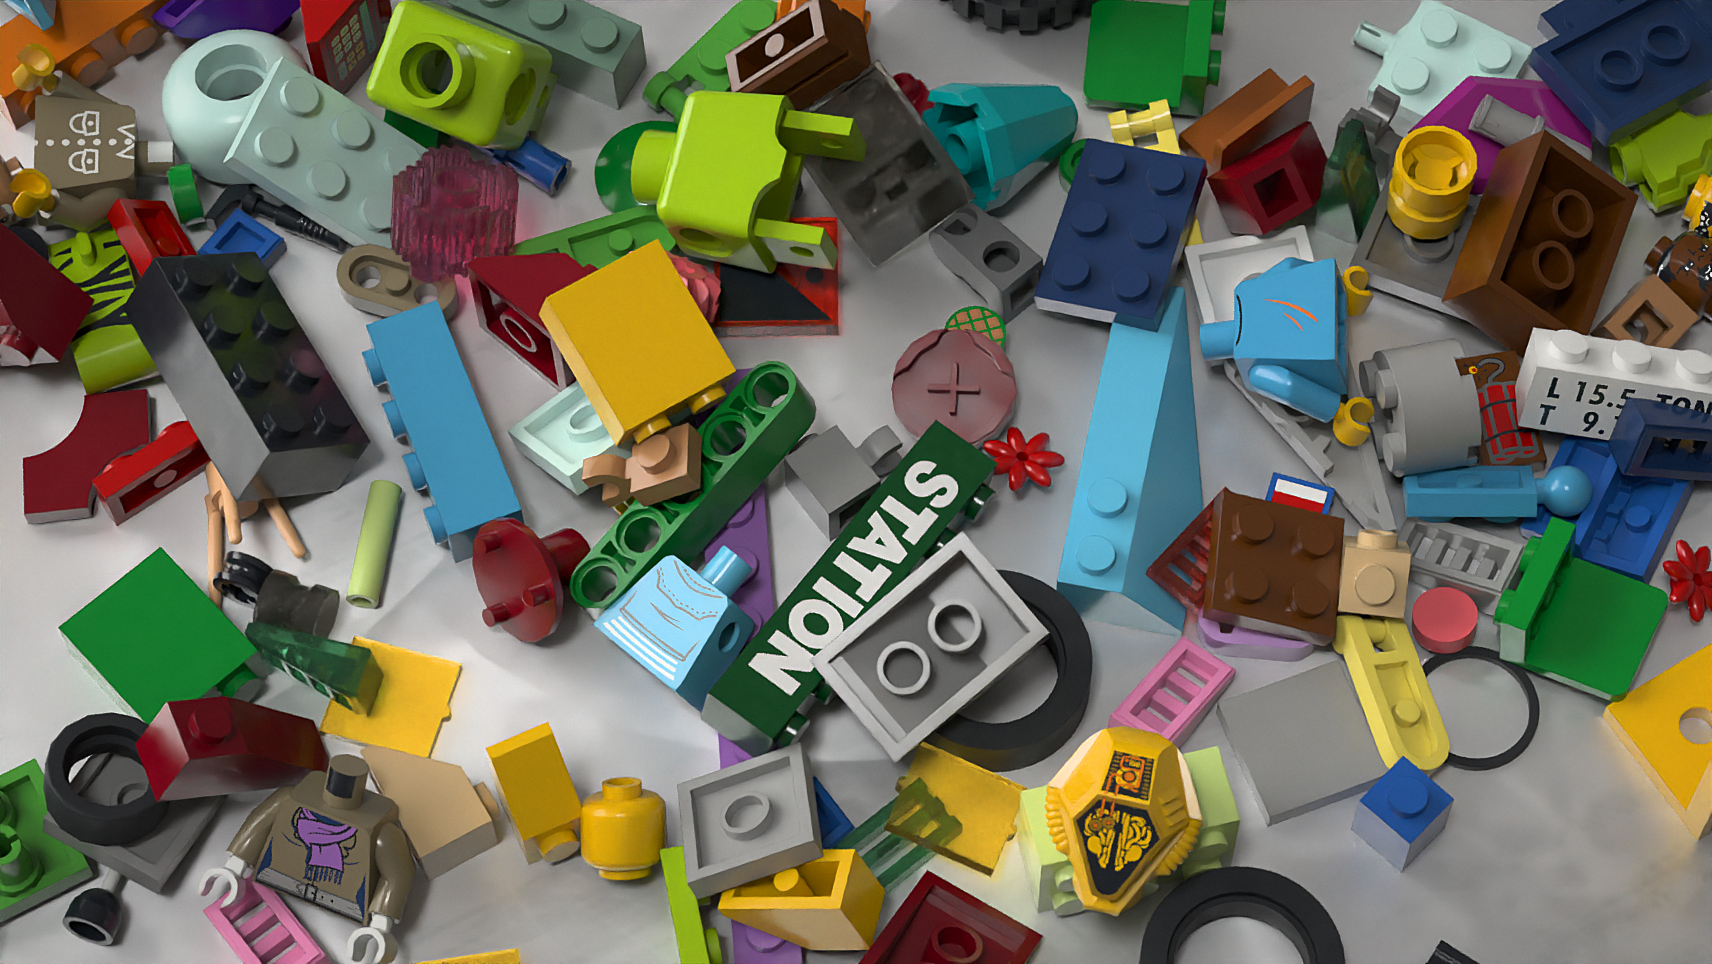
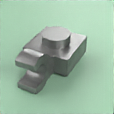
[1332,85,1403,186]

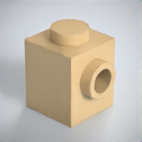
[1337,529,1411,619]

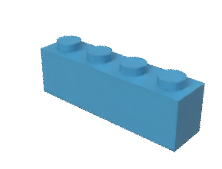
[361,300,525,563]

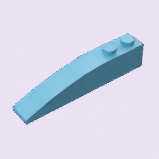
[1056,285,1204,637]

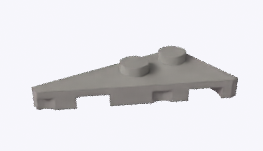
[1224,352,1397,533]

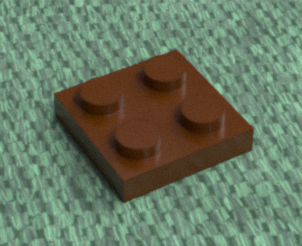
[1202,490,1345,646]

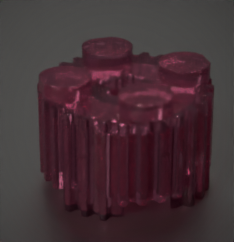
[390,145,519,283]

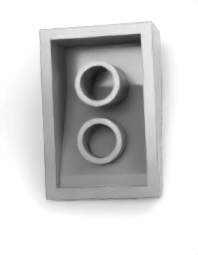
[809,531,1050,763]

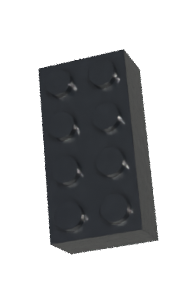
[122,252,371,502]

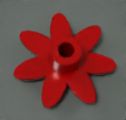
[983,426,1065,492]
[1662,540,1712,623]

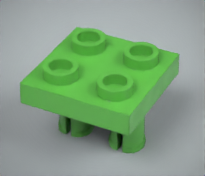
[0,758,94,923]

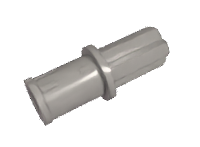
[1469,94,1593,161]

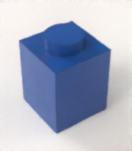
[1351,756,1454,873]

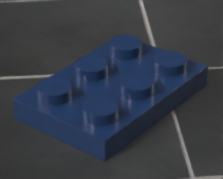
[1528,0,1712,148]
[1034,138,1208,332]

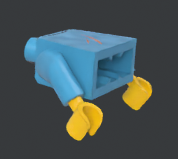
[1199,257,1375,446]

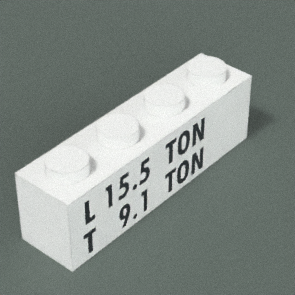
[1515,327,1712,453]

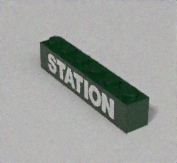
[700,419,998,758]

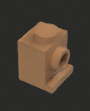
[1590,273,1700,349]

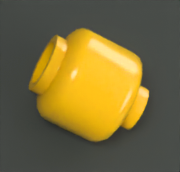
[580,777,668,880]

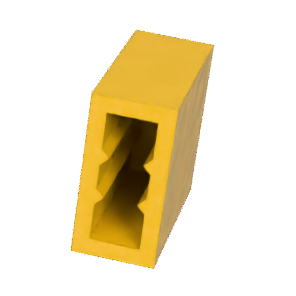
[539,238,736,447]

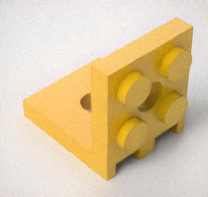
[1602,643,1712,841]

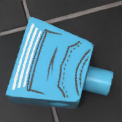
[593,545,754,713]

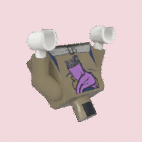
[198,754,416,964]

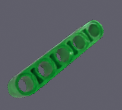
[569,361,817,621]

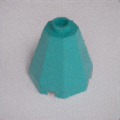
[920,83,1078,212]

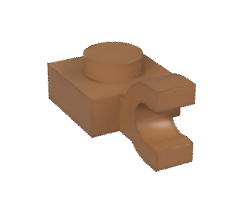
[582,423,702,508]

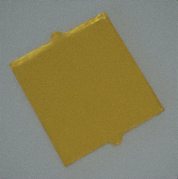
[318,636,462,758]
[884,742,1027,877]

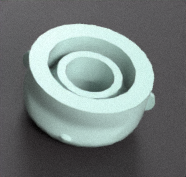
[161,29,311,185]

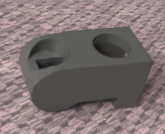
[928,202,1044,326]

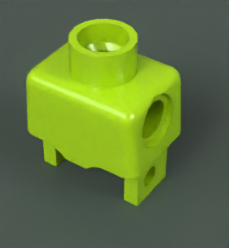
[366,0,559,151]

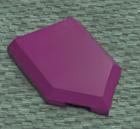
[1407,76,1592,197]

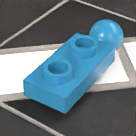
[1402,465,1592,523]

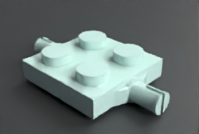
[1352,0,1533,124]

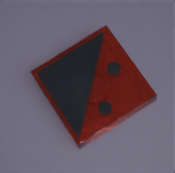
[713,217,839,337]

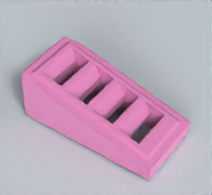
[1107,636,1237,749]
[203,873,331,964]

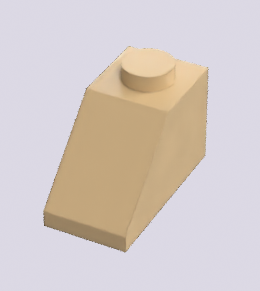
[360,744,501,882]

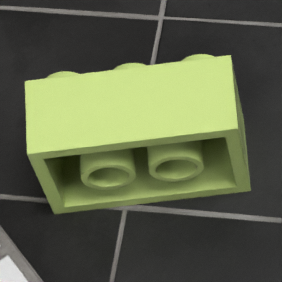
[1017,746,1240,915]

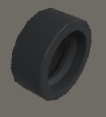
[43,712,170,847]

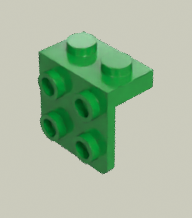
[1083,0,1226,116]
[1493,516,1668,702]

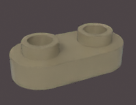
[336,244,459,321]

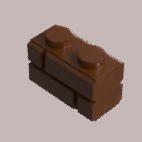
[725,0,871,111]

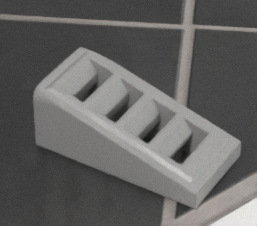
[1397,517,1526,616]

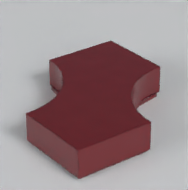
[23,388,153,524]

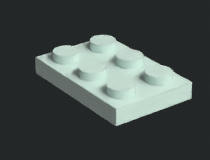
[223,56,436,249]
[507,381,729,496]

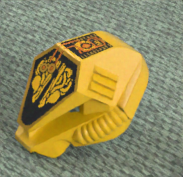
[1044,726,1203,916]

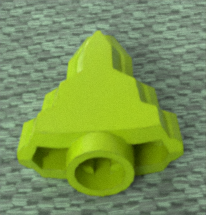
[1607,107,1712,213]

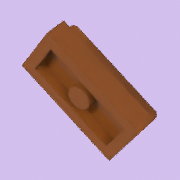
[1178,68,1315,177]

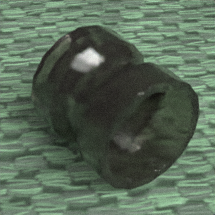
[253,569,340,650]

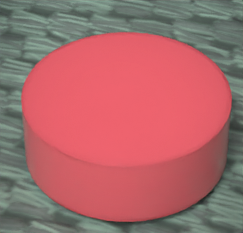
[1411,587,1478,654]

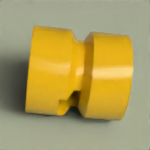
[1386,126,1477,239]

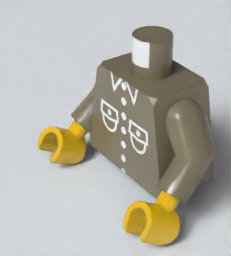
[9,43,175,232]

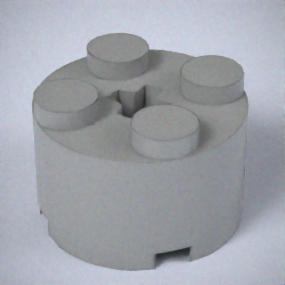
[1359,338,1482,477]

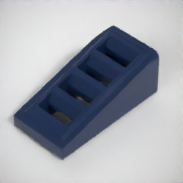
[1608,397,1712,481]

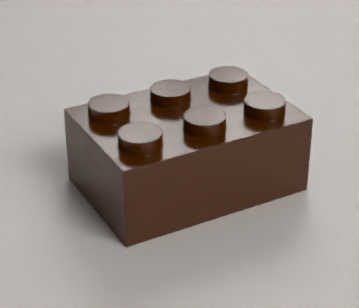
[1441,129,1639,359]

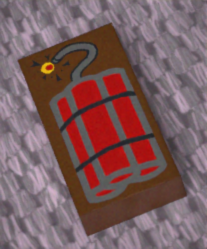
[1455,350,1547,472]

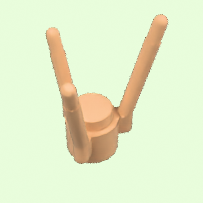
[204,461,306,611]

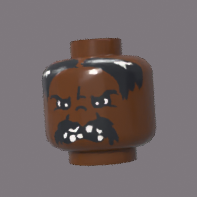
[1643,230,1712,322]

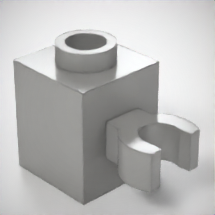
[784,425,903,542]

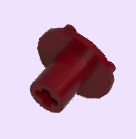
[472,517,591,642]

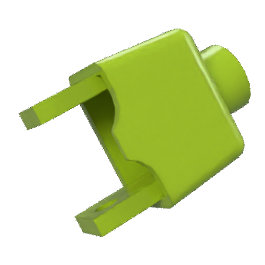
[631,90,867,274]

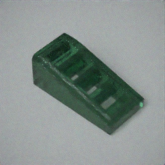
[1315,118,1380,245]
[244,621,384,718]

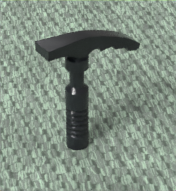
[205,183,348,252]

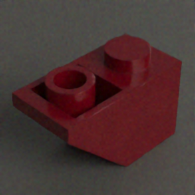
[1206,121,1336,235]

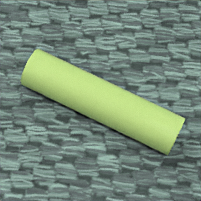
[346,480,402,609]

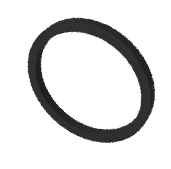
[1422,646,1540,771]

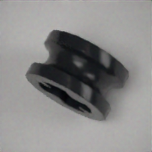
[213,551,279,609]

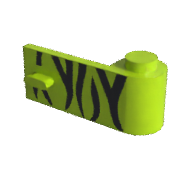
[47,227,161,395]

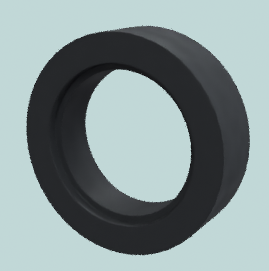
[922,569,1093,773]
[1139,866,1345,964]

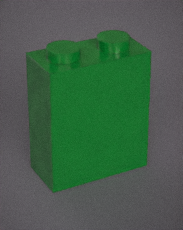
[58,547,268,725]

